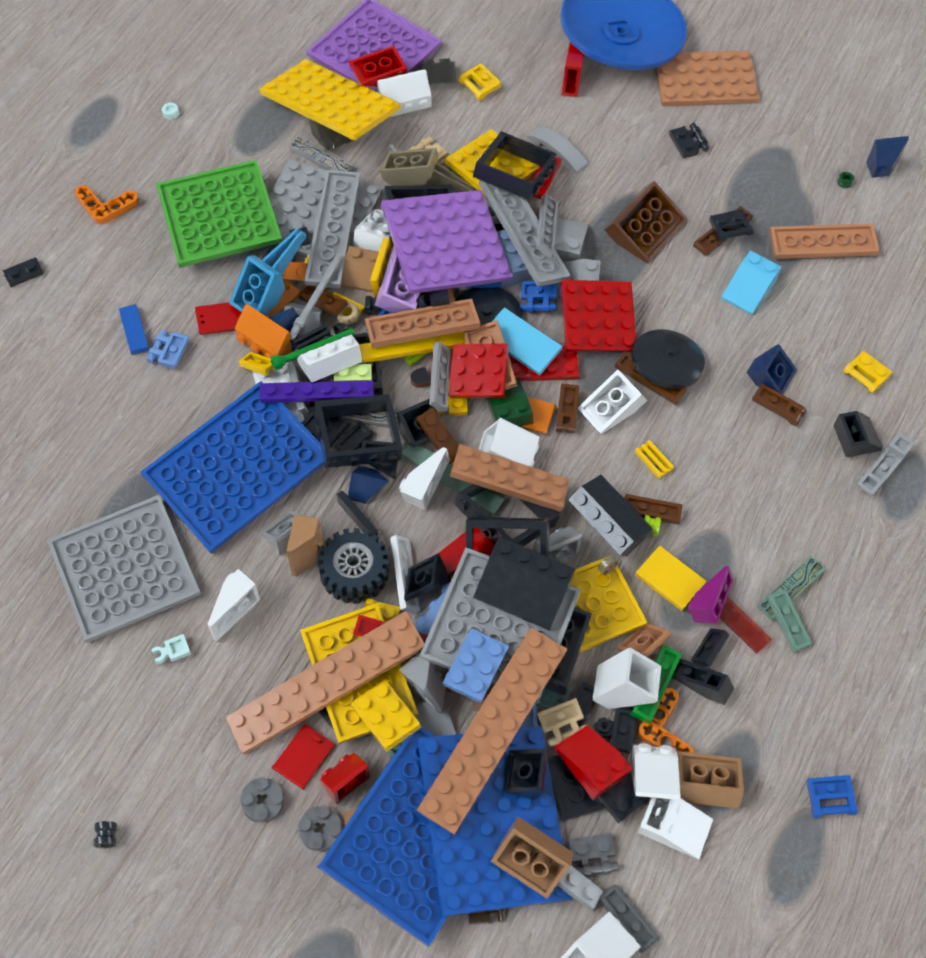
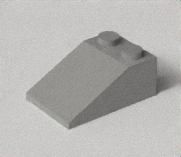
[554,218,589,262]
[557,259,601,298]

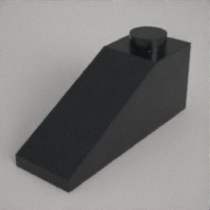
[671,658,734,705]

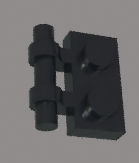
[669,123,709,159]

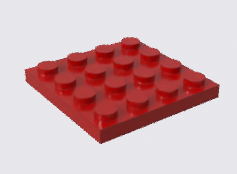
[561,280,636,352]

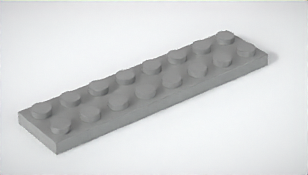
[304,169,361,288]
[479,180,571,287]

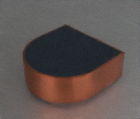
[410,367,431,388]

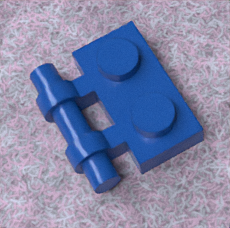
[521,281,558,313]

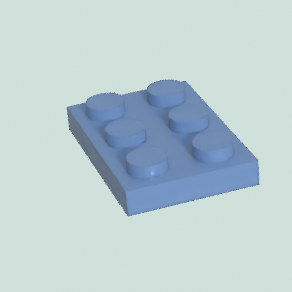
[443,628,509,703]

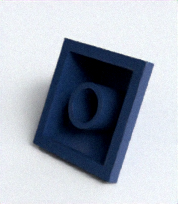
[866,136,909,178]
[746,344,797,395]

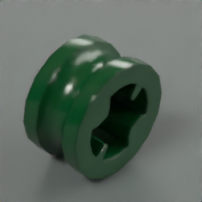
[837,172,854,188]

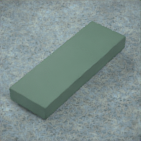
[766,589,812,652]

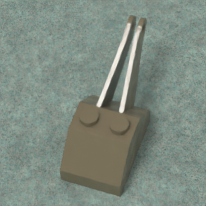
[380,148,476,193]

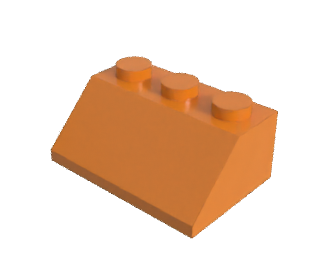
[235,304,292,358]

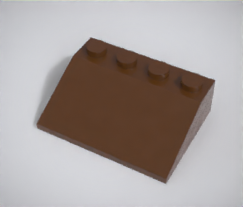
[604,181,688,263]

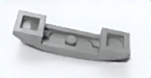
[527,126,588,174]
[856,432,915,496]

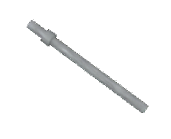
[289,253,343,340]

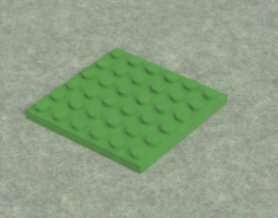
[156,160,282,268]

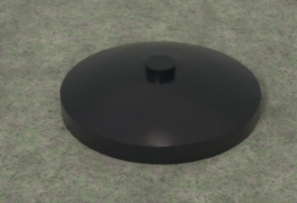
[455,287,522,326]
[631,329,705,389]

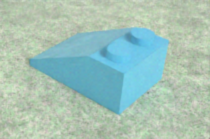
[721,250,781,315]

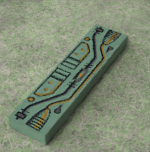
[757,556,826,621]

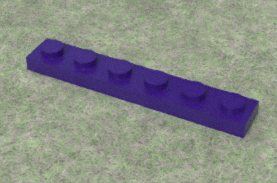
[260,381,374,403]

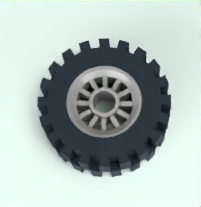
[318,528,389,604]

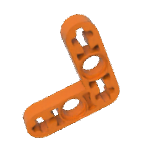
[75,185,139,224]
[638,688,694,753]

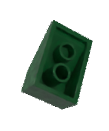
[486,377,534,428]

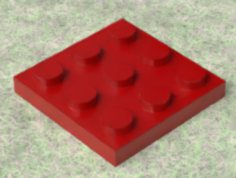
[448,343,509,398]

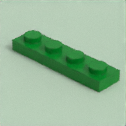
[630,645,682,724]

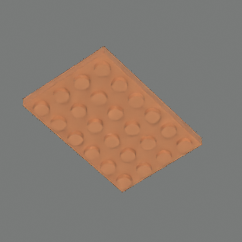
[655,50,759,106]

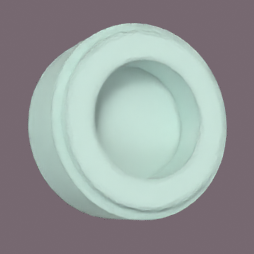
[162,103,179,119]

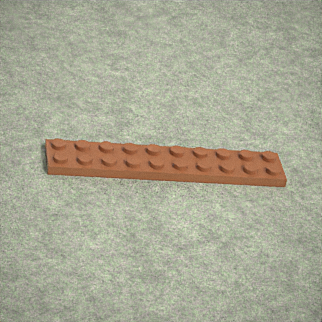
[226,611,425,754]
[417,628,567,835]

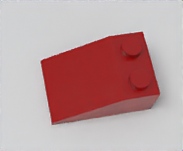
[349,46,407,87]
[554,725,632,800]

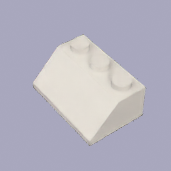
[378,69,431,117]
[297,335,362,382]

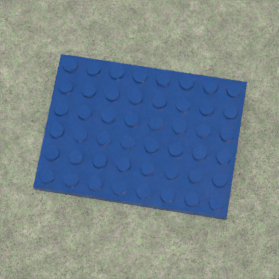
[141,381,324,554]
[317,726,448,947]
[417,726,573,917]

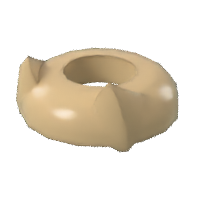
[337,302,360,324]

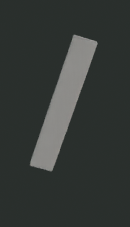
[536,193,558,258]

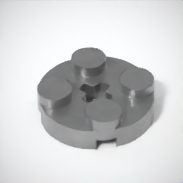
[240,777,284,822]
[298,806,342,852]

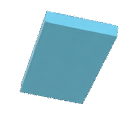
[492,308,562,375]

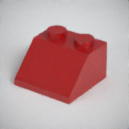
[319,752,370,804]

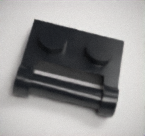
[709,209,753,242]

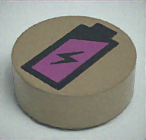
[598,556,618,575]

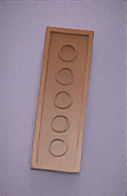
[769,223,879,259]
[365,299,480,348]
[450,444,569,512]

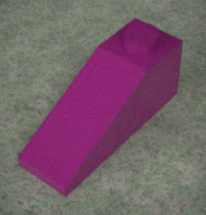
[689,566,734,624]

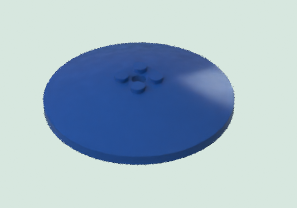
[560,0,687,70]

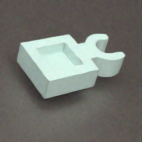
[152,634,191,664]

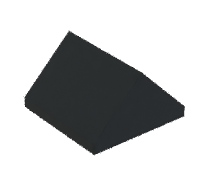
[397,398,440,447]
[404,553,451,601]
[503,749,548,800]

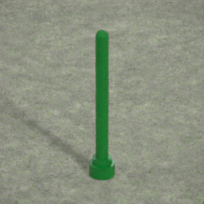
[270,328,355,371]

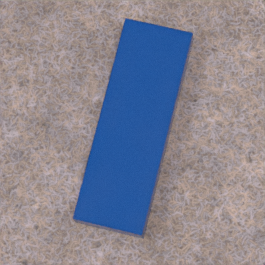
[119,304,149,355]

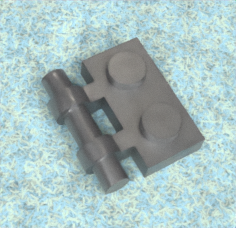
[568,833,619,878]

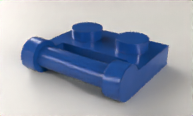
[806,775,857,818]

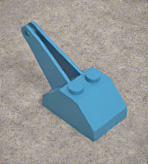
[229,228,306,316]

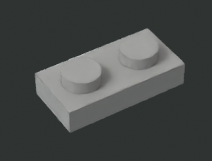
[557,866,603,911]

